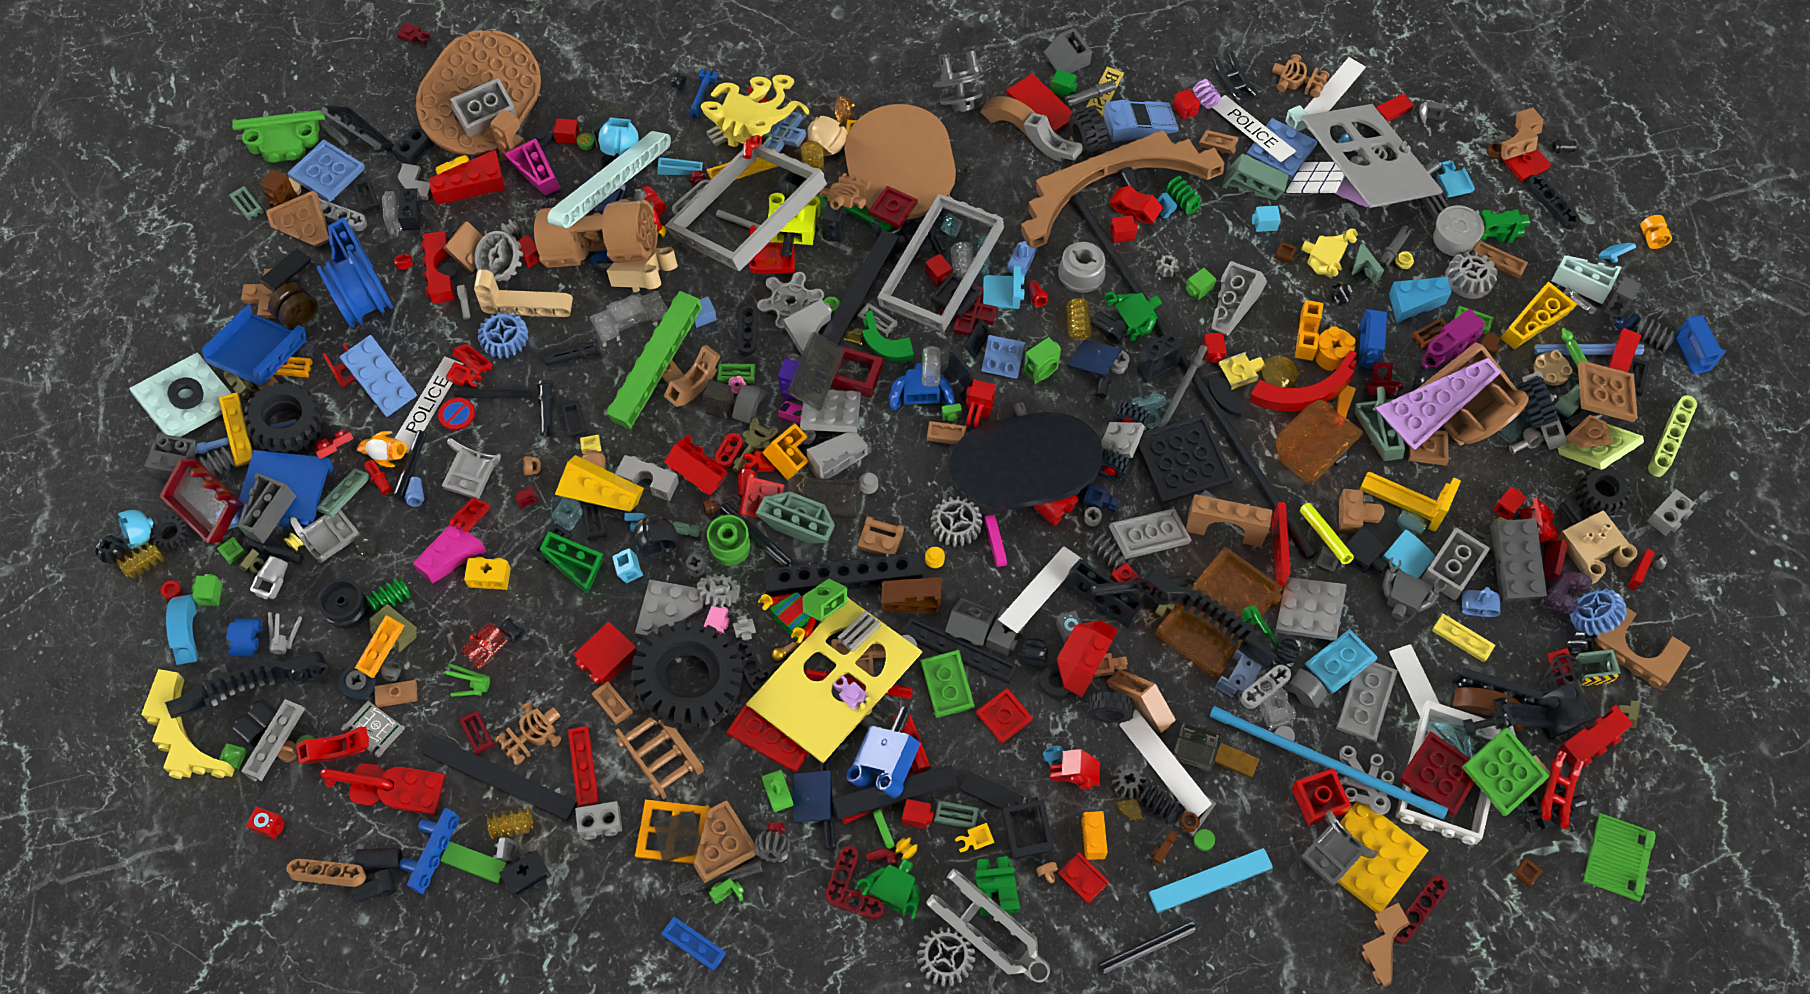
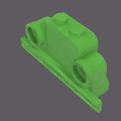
[232,110,325,163]

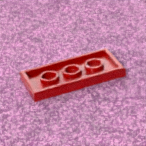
[1006,73,1073,133]
[1271,502,1290,589]
[726,699,809,774]

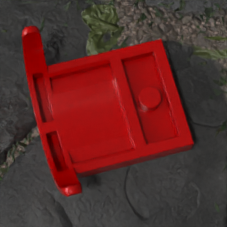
[750,225,795,274]

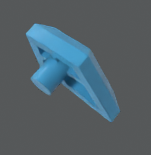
[1598,243,1636,263]

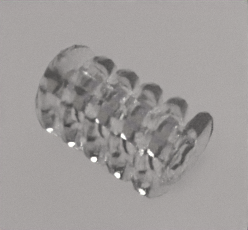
[950,242,974,279]

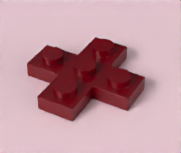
[940,286,997,336]

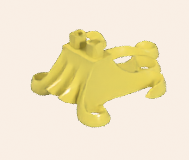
[701,75,809,148]

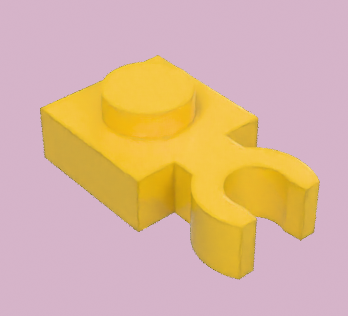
[955,823,995,852]

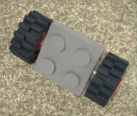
[1097,401,1150,481]

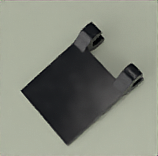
[943,346,974,402]

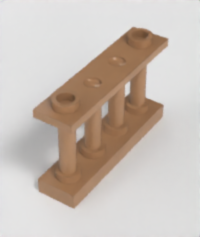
[615,715,704,800]

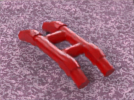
[1541,750,1585,829]

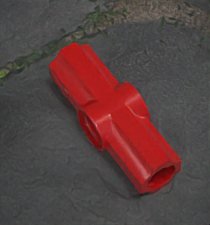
[893,714,931,774]

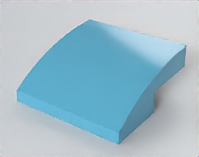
[1382,530,1436,579]

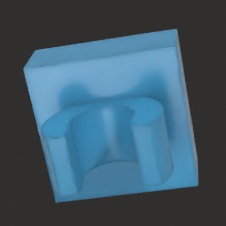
[1158,193,1178,218]
[624,513,647,532]

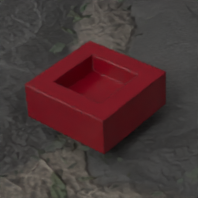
[514,487,538,509]

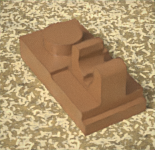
[1199,130,1239,156]

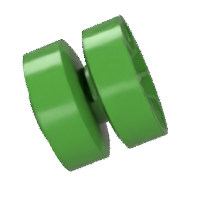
[707,515,750,566]

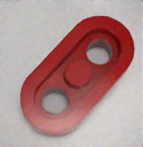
[715,433,743,468]

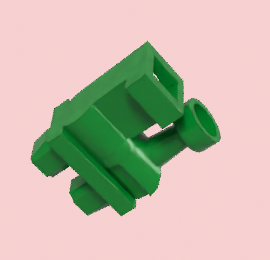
[1480,209,1530,243]
[975,856,1020,916]

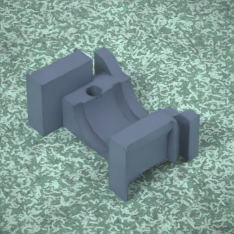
[1214,645,1262,701]

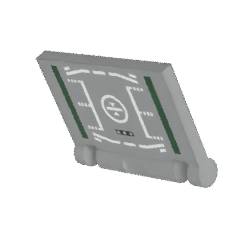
[341,701,405,758]

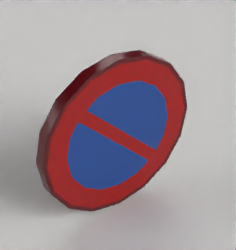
[437,397,476,431]

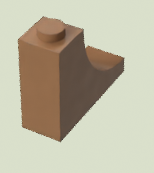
[1106,669,1176,733]

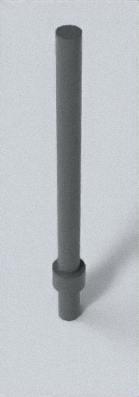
[1157,345,1208,429]

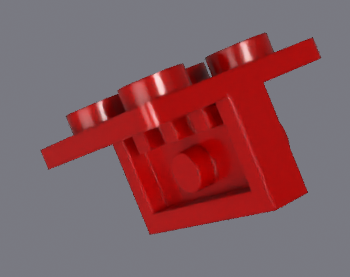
[1519,498,1559,543]

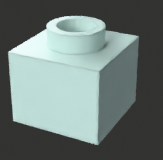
[1285,105,1308,131]

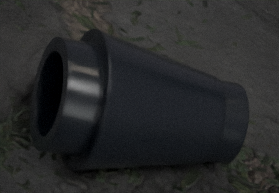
[1119,167,1140,192]

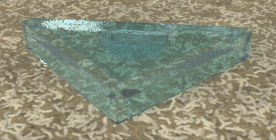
[1431,722,1472,758]

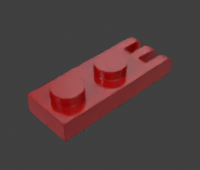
[449,497,490,532]

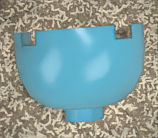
[118,510,154,550]

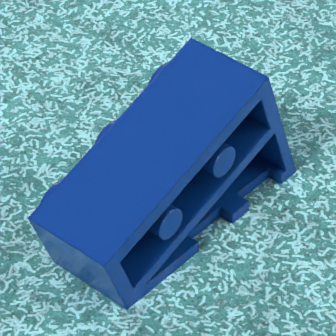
[328,217,373,267]

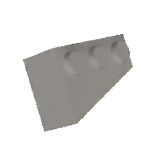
[807,432,868,483]

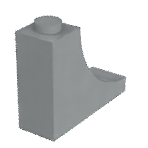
[783,299,832,371]

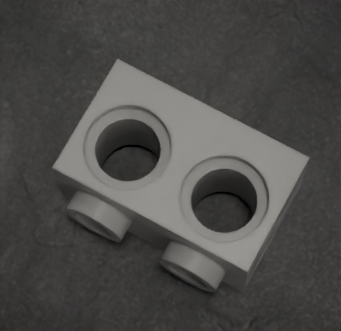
[1647,489,1695,536]
[575,801,622,840]

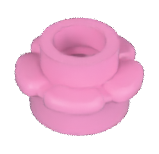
[728,376,746,394]

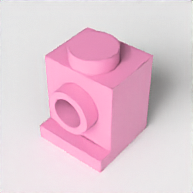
[704,606,730,636]

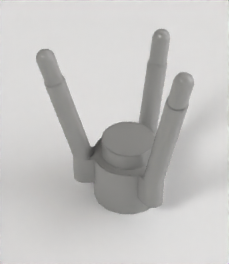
[268,612,302,654]

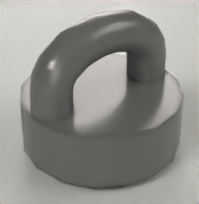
[380,661,402,682]

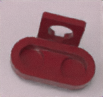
[1365,362,1403,396]

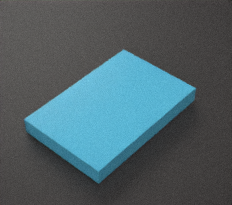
[1304,629,1377,695]

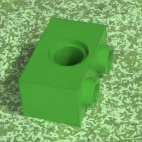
[803,579,847,621]

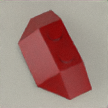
[1057,620,1118,698]

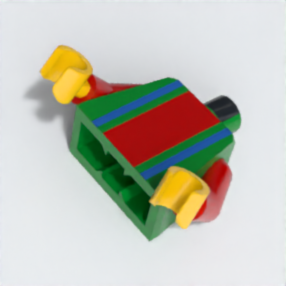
[758,592,816,643]

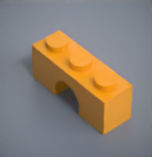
[1295,300,1323,361]

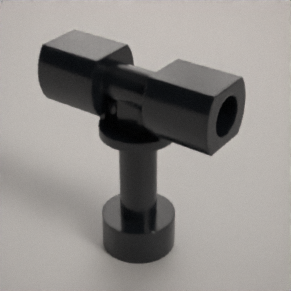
[1463,697,1516,737]

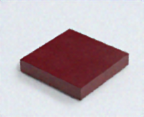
[868,186,918,229]

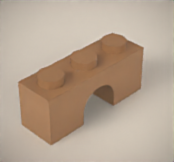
[490,109,525,160]

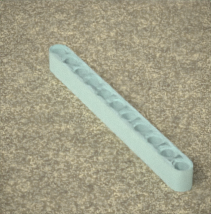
[548,131,671,228]

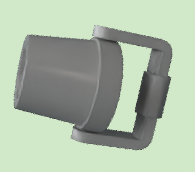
[250,556,288,599]

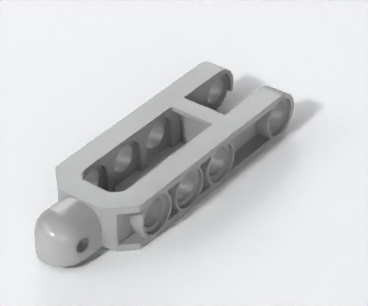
[926,869,1050,982]

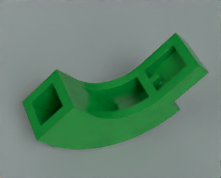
[862,310,915,363]

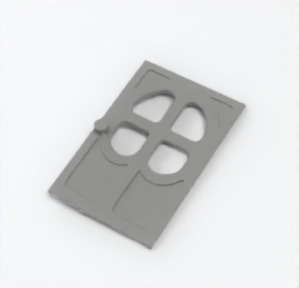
[1301,104,1443,208]

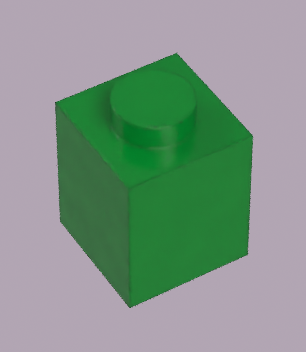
[1050,69,1078,97]

